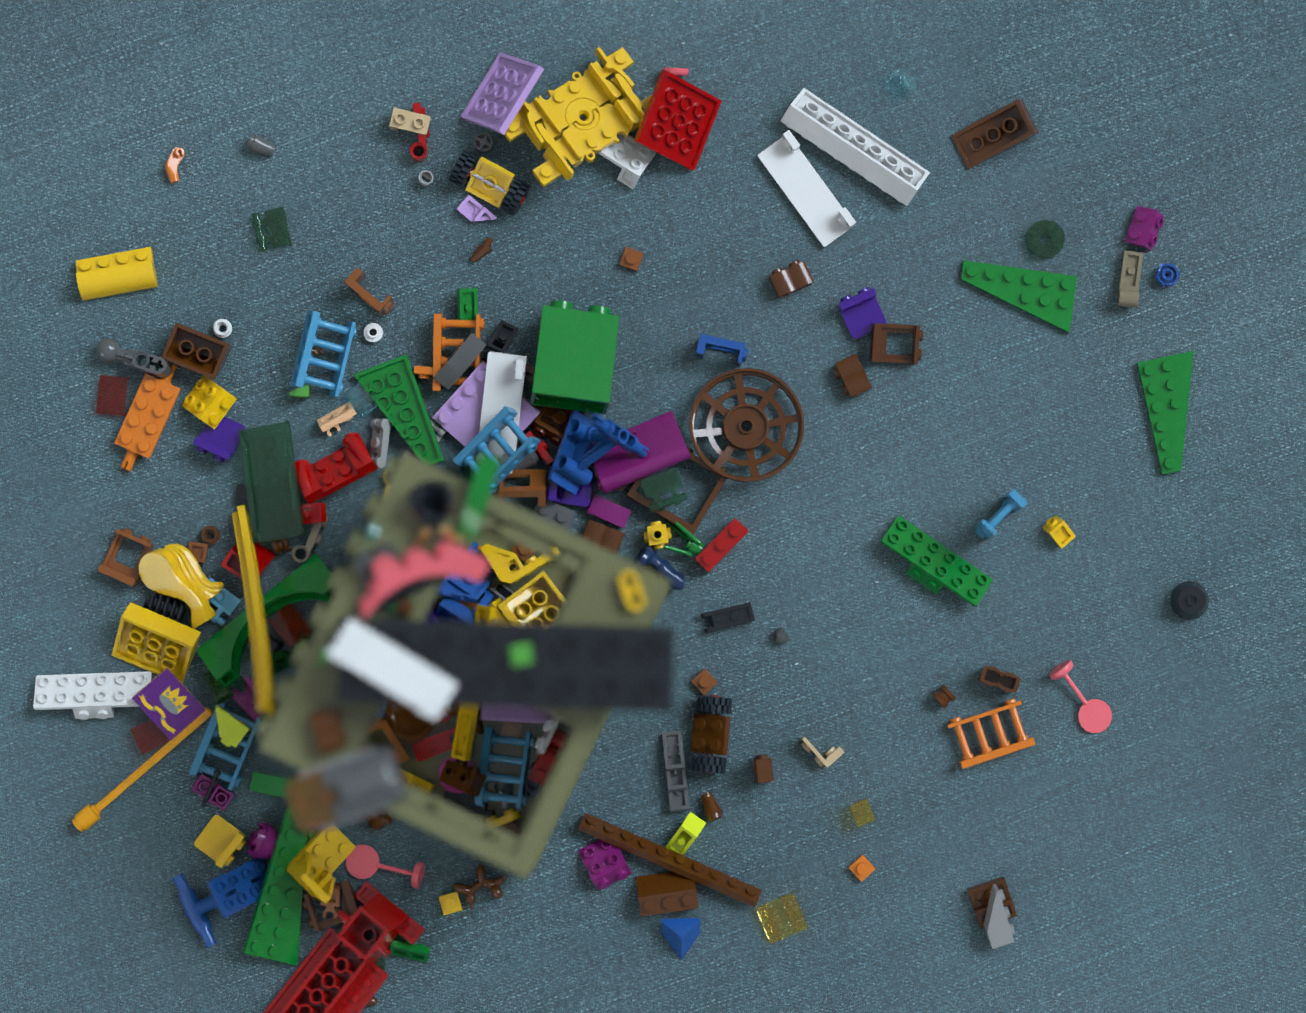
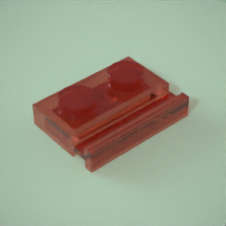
[96,375,129,416]
[268,604,313,649]
[130,719,170,755]

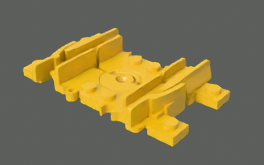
[504,47,652,188]

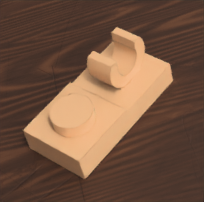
[317,401,357,436]

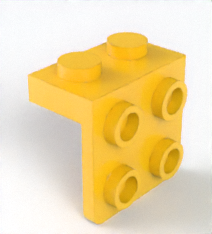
[182,376,237,430]
[194,815,247,868]

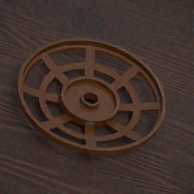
[689,368,805,482]

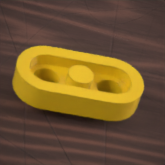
[618,571,646,611]
[485,808,521,827]

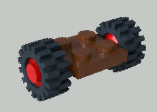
[691,695,732,774]

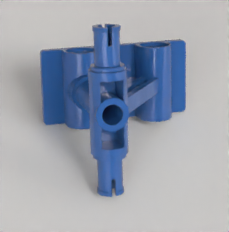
[548,410,649,495]
[172,858,267,948]

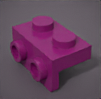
[1125,206,1164,251]
[228,676,266,721]

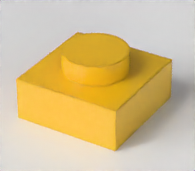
[439,891,463,915]

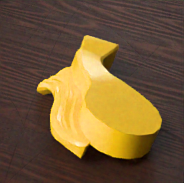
[139,543,224,629]

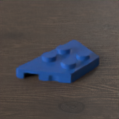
[437,541,496,603]

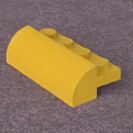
[76,247,158,301]

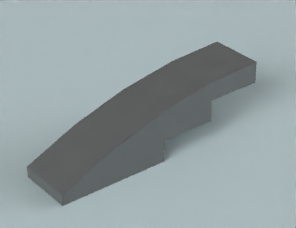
[662,730,690,813]

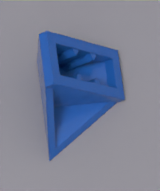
[661,918,700,960]

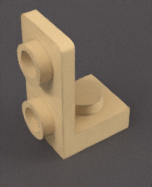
[389,108,431,135]
[801,736,845,768]

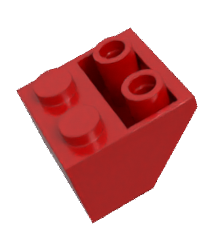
[221,541,276,579]

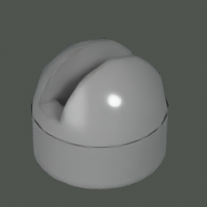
[418,170,434,187]

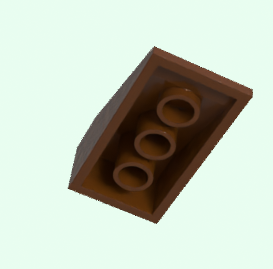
[951,99,1039,169]

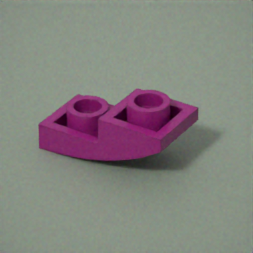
[587,494,631,528]
[190,773,235,811]

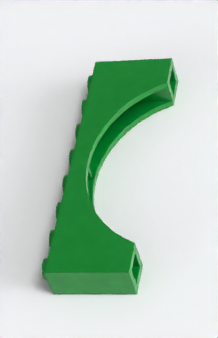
[196,554,335,688]

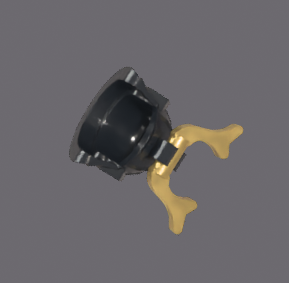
[408,480,463,547]

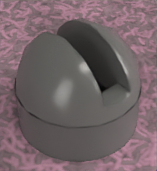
[773,627,790,644]

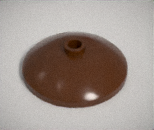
[386,703,436,739]

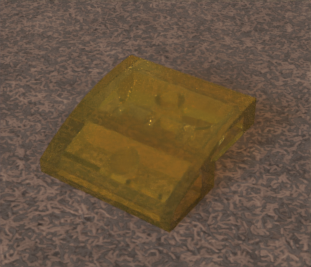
[756,892,808,944]

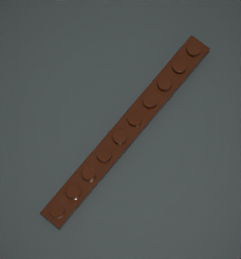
[578,813,762,907]

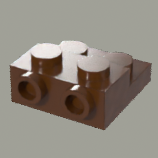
[532,407,585,446]

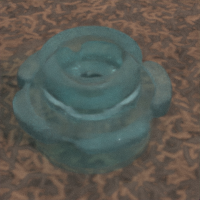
[365,522,382,541]

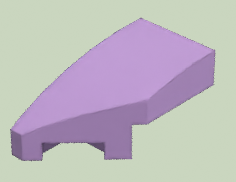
[456,194,496,221]

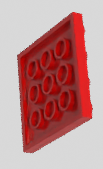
[634,70,722,171]

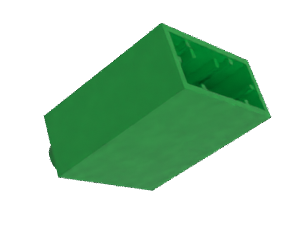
[529,300,619,415]

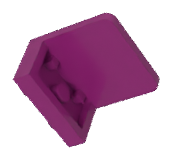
[579,839,632,891]

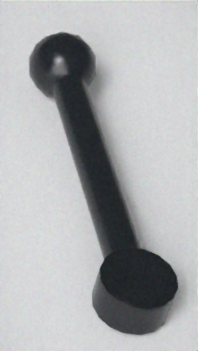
[202,769,221,807]

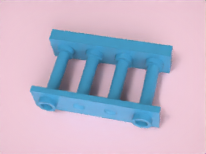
[290,311,357,397]
[453,406,541,494]
[974,489,1028,539]
[189,701,263,790]
[474,727,535,811]

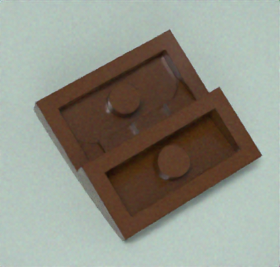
[967,877,1017,928]

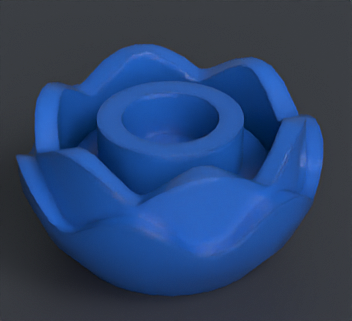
[1155,263,1180,287]

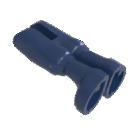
[634,545,685,590]

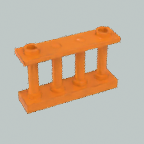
[433,314,484,391]
[946,698,1036,769]

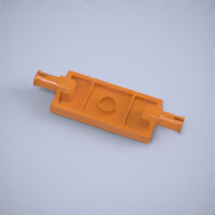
[114,363,181,472]

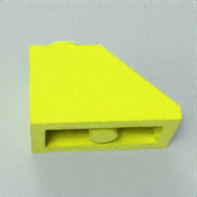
[215,705,249,748]
[666,812,706,855]

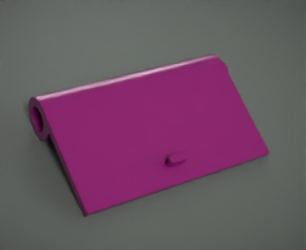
[594,411,691,493]

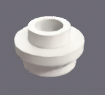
[213,319,232,338]
[364,323,383,342]

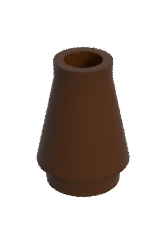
[701,792,723,822]

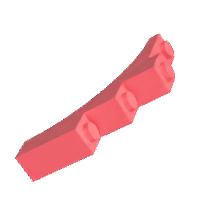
[358,538,490,618]

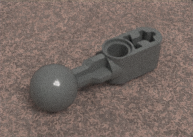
[96,338,172,378]

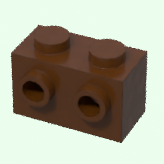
[439,759,487,797]

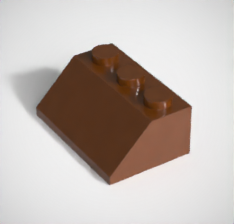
[161,323,232,380]
[636,871,699,917]

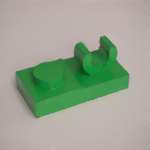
[457,287,478,320]
[390,934,430,963]

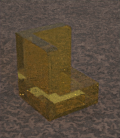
[849,798,875,828]

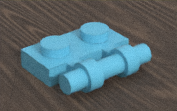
[209,578,241,627]

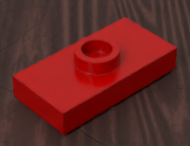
[525,431,554,466]

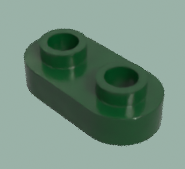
[271,650,292,675]

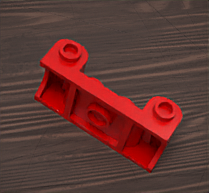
[291,432,377,504]

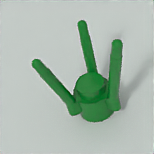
[664,520,704,558]

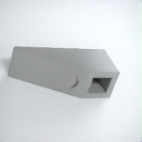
[983,884,1015,949]

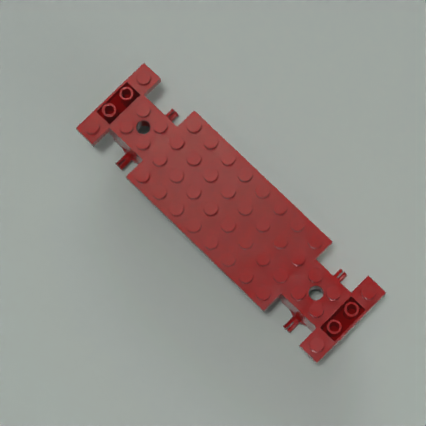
[263,881,426,1013]

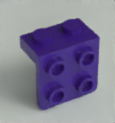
[837,287,887,340]
[193,416,246,462]
[546,466,595,507]

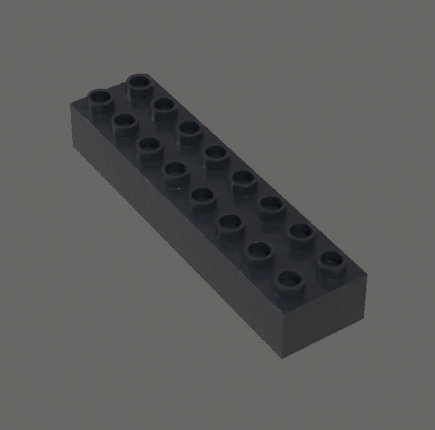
[337,618,674,711]

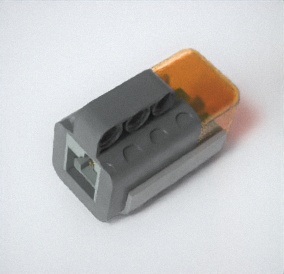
[285,745,409,832]

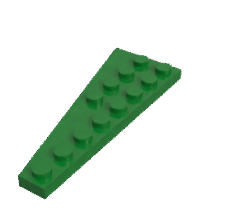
[242,803,307,966]

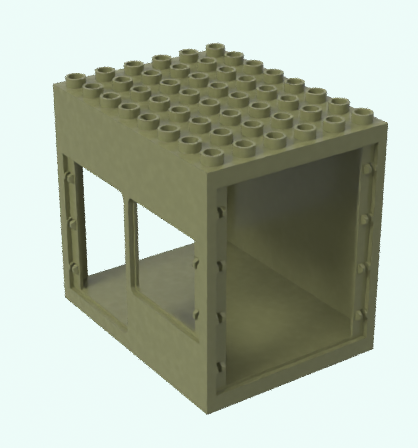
[255,452,671,879]

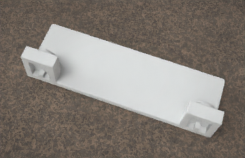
[564,115,656,189]
[758,130,856,247]
[476,351,527,474]
[327,619,457,720]

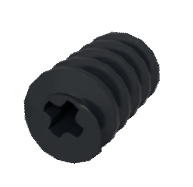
[143,591,186,623]

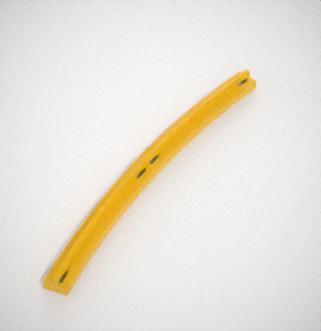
[232,505,276,716]

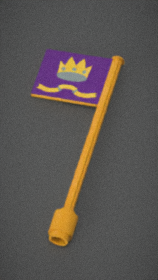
[72,667,213,832]

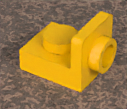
[1042,516,1076,549]

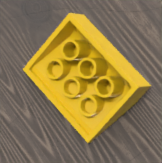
[498,571,565,624]
[111,602,201,684]

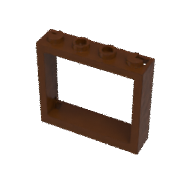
[627,447,727,535]

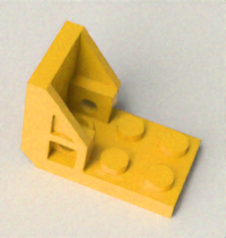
[480,544,561,585]
[286,826,356,904]

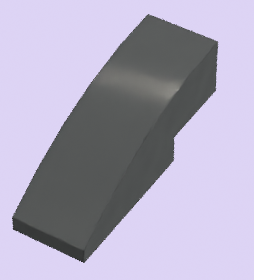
[433,333,486,390]

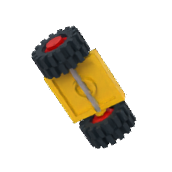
[449,150,531,216]

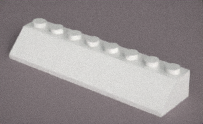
[781,88,930,206]

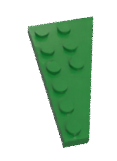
[960,260,1077,333]
[1136,351,1193,475]
[353,354,445,466]

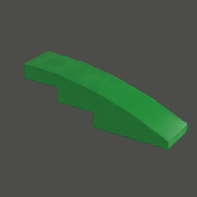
[457,454,500,540]
[249,771,304,800]

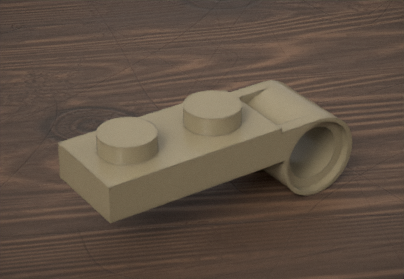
[1117,250,1143,308]
[292,512,329,563]

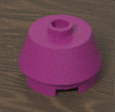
[246,821,279,859]

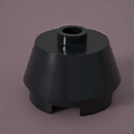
[1171,581,1209,620]

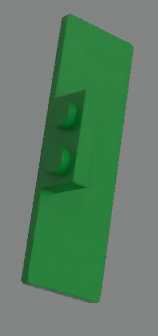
[881,516,993,607]

